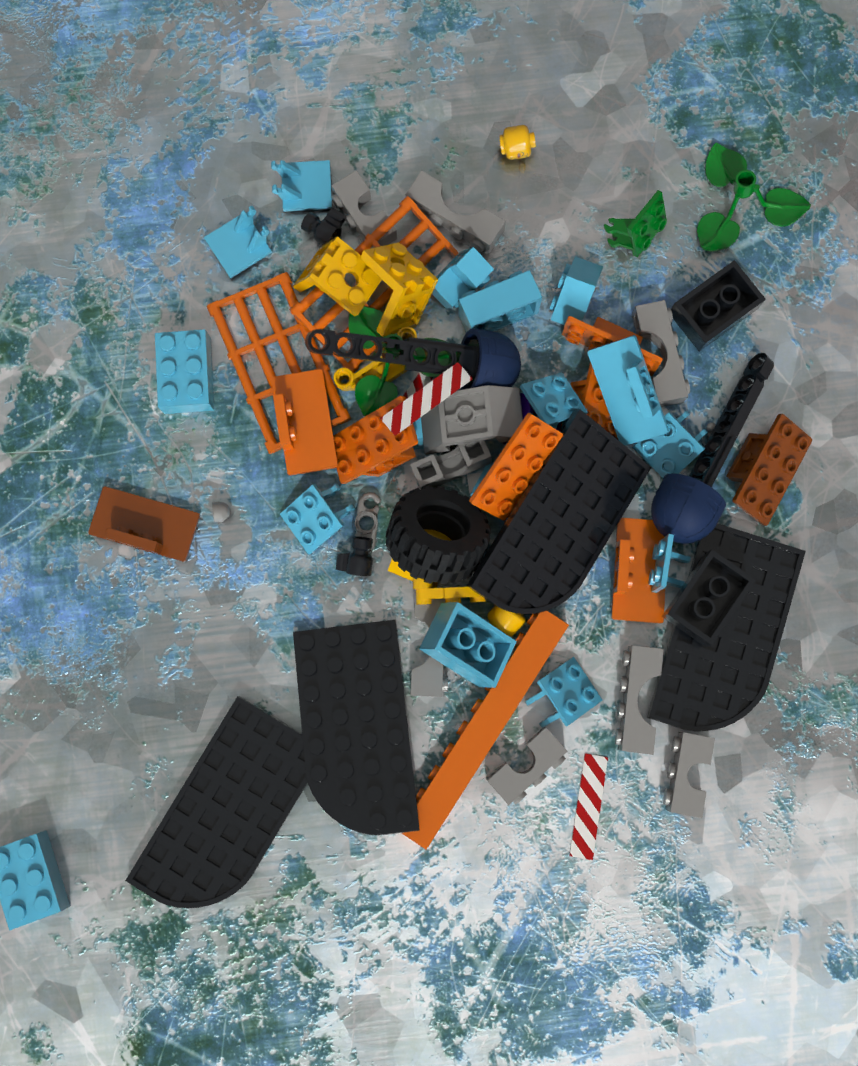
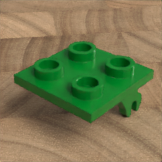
[604,190,667,258]

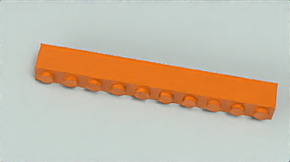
[402,611,569,850]

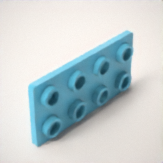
[588,335,669,445]

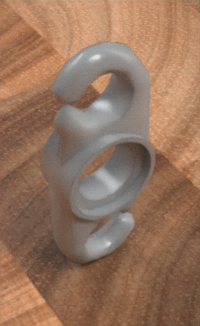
[352,492,381,553]

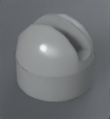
[212,502,230,523]

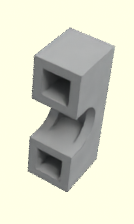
[331,170,397,249]
[410,440,492,489]
[486,727,568,805]
[663,732,715,818]

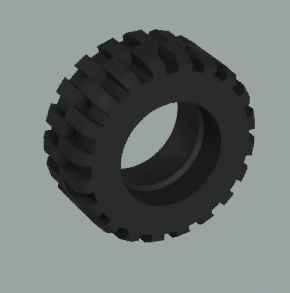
[385,486,491,585]

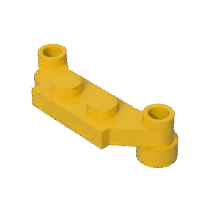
[333,326,417,391]
[413,578,486,605]

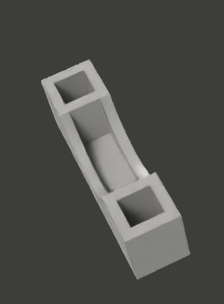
[405,170,506,254]
[632,300,690,407]
[410,592,448,697]
[615,645,664,755]

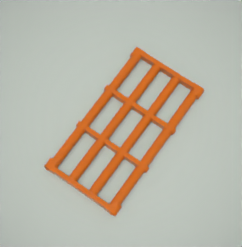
[289,196,459,373]
[207,272,351,454]

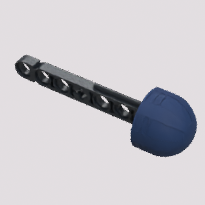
[305,328,521,390]
[651,353,774,544]

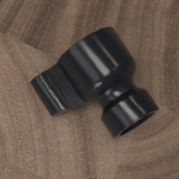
[301,208,346,245]
[336,536,373,576]

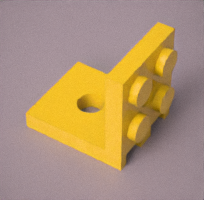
[292,236,382,317]
[360,242,438,337]

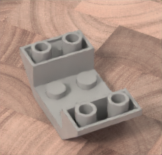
[421,385,523,455]

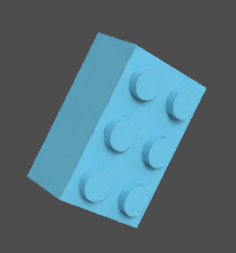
[458,270,542,333]
[155,329,215,414]
[419,602,517,688]
[0,830,70,931]

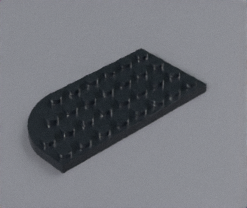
[466,409,652,614]
[647,523,806,731]
[293,620,420,836]
[125,696,308,908]

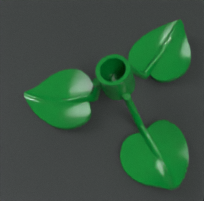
[697,142,811,251]
[348,307,457,416]

